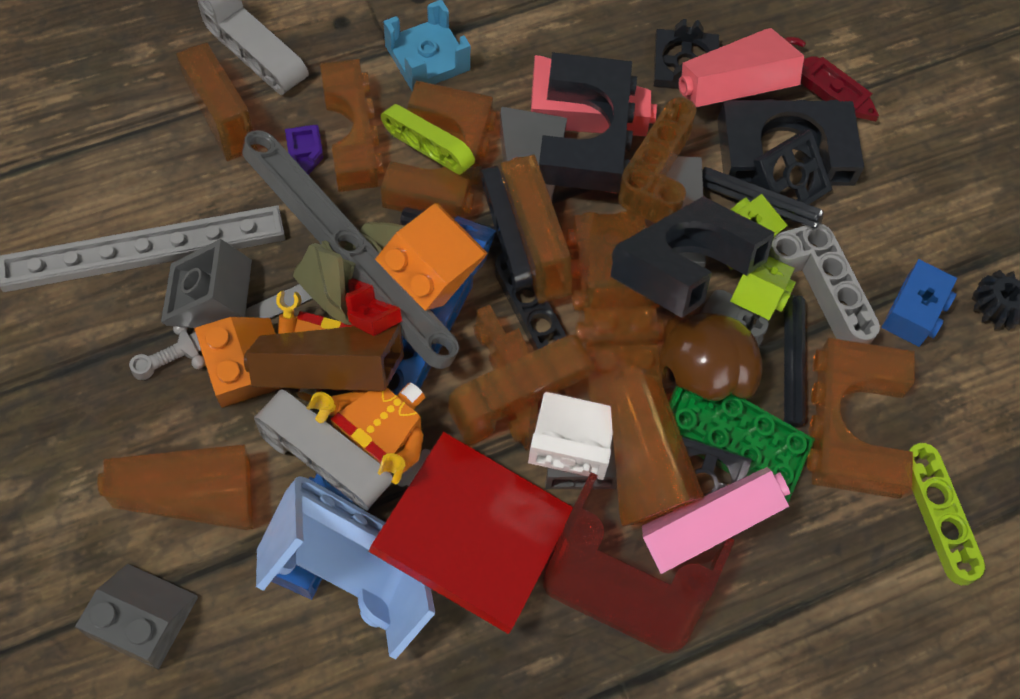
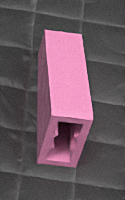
[642,467,791,574]

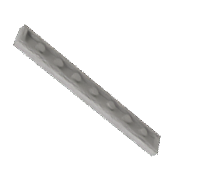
[0,205,285,292]

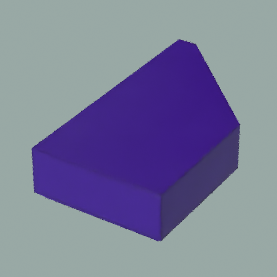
[285,124,323,175]

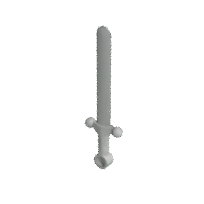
[129,284,312,380]

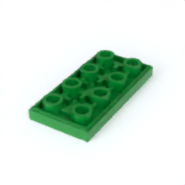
[655,386,815,502]

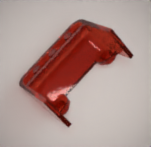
[543,472,735,654]

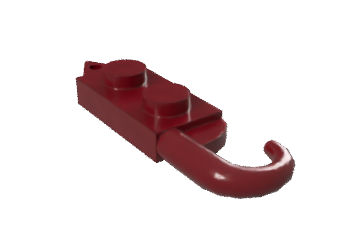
[784,37,879,122]

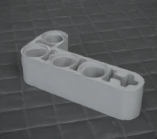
[197,0,309,95]
[769,224,880,355]
[254,390,393,510]

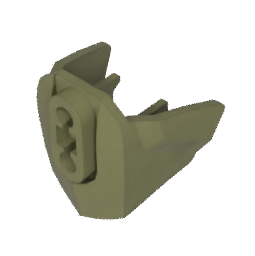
[293,222,404,325]

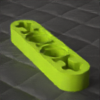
[381,104,475,175]
[902,443,985,586]

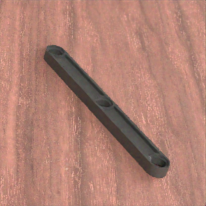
[242,130,459,369]

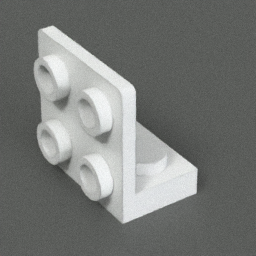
[528,392,617,480]

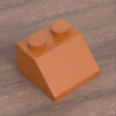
[375,203,488,311]
[194,317,282,408]

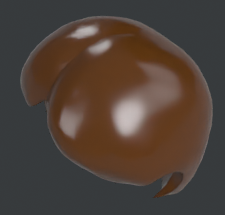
[659,313,763,401]

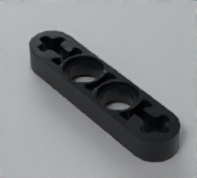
[480,165,533,290]
[495,253,573,373]

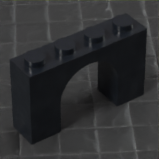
[537,52,637,193]
[717,99,864,186]
[610,196,775,318]

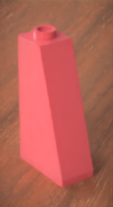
[678,28,804,107]
[531,55,657,136]

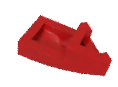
[345,278,402,336]

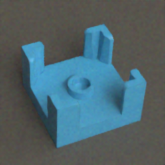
[383,0,471,92]

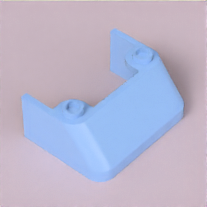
[256,476,435,660]

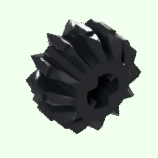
[972,270,1020,331]

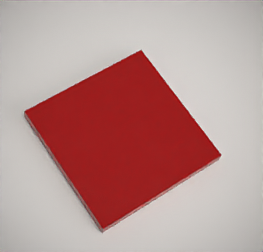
[368,432,574,634]

